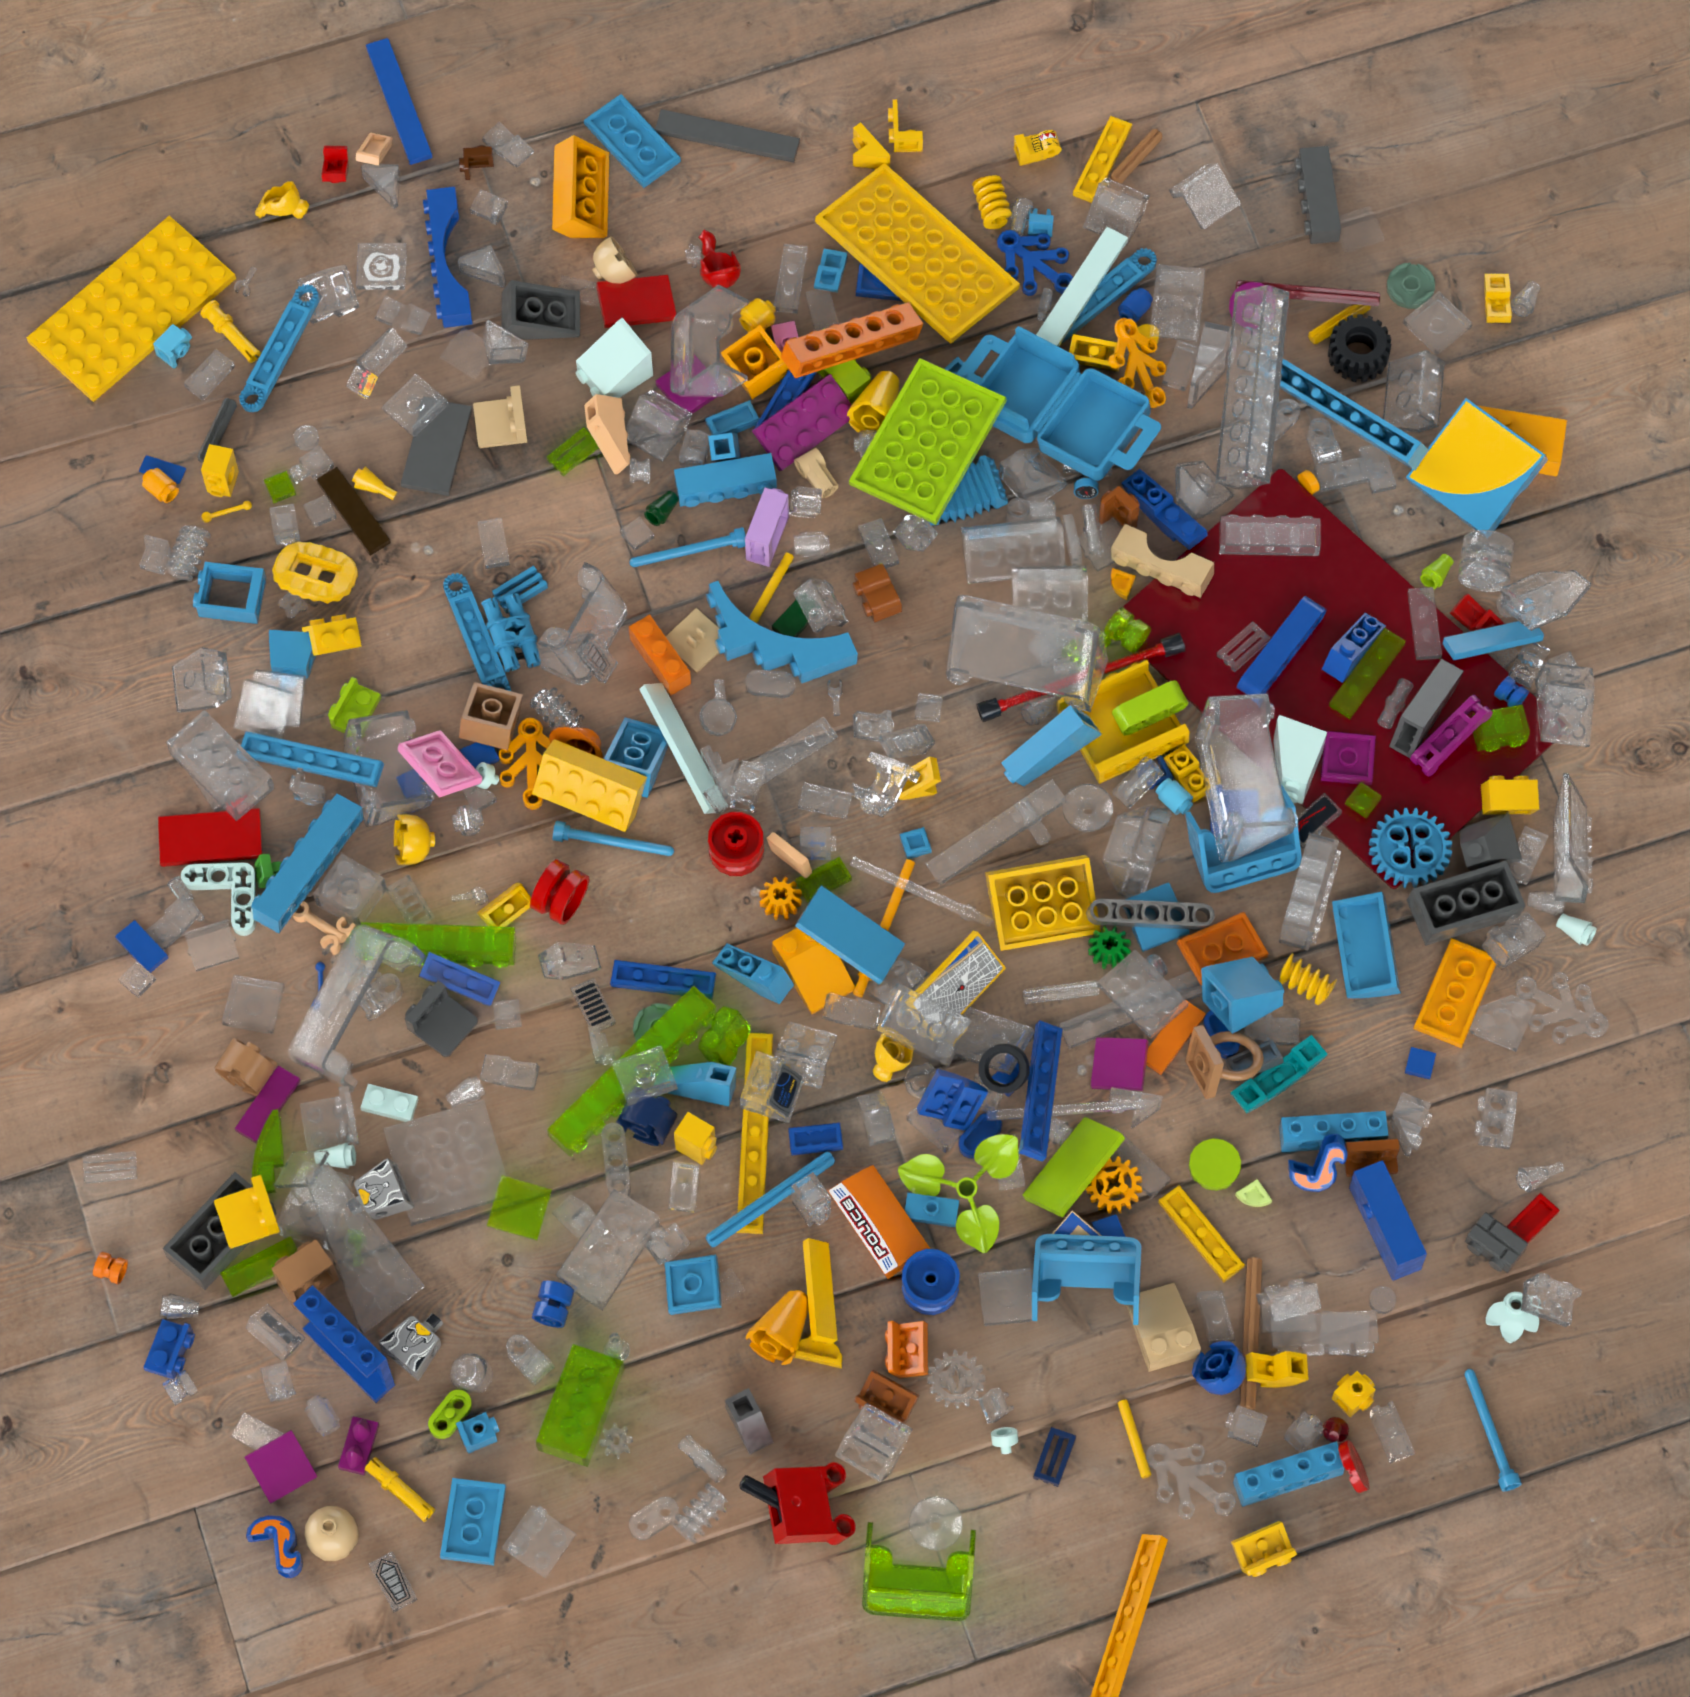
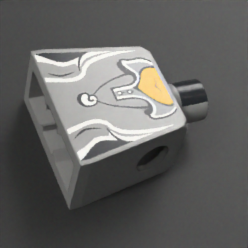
[347,1158,414,1220]
[378,1313,443,1380]

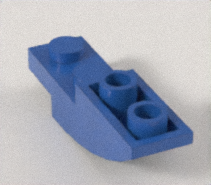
[1122,468,1208,550]

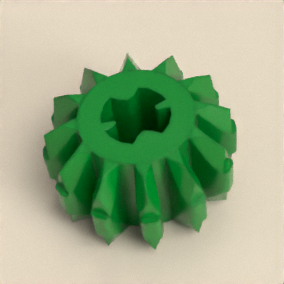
[1088,925,1131,970]

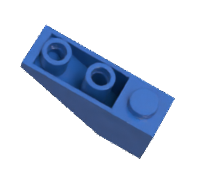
[1322,613,1386,683]

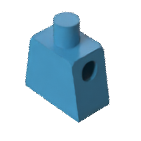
[269,630,316,690]

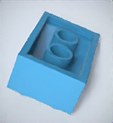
[604,717,668,798]

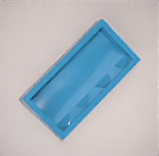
[1332,892,1401,998]

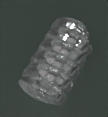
[166,526,211,581]
[530,687,585,729]
[670,1483,727,1544]

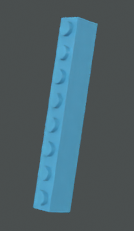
[1251,347,1429,470]

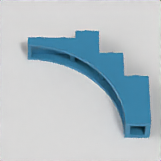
[706,581,858,684]

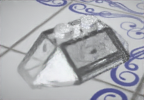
[1500,570,1591,631]
[1102,804,1173,898]

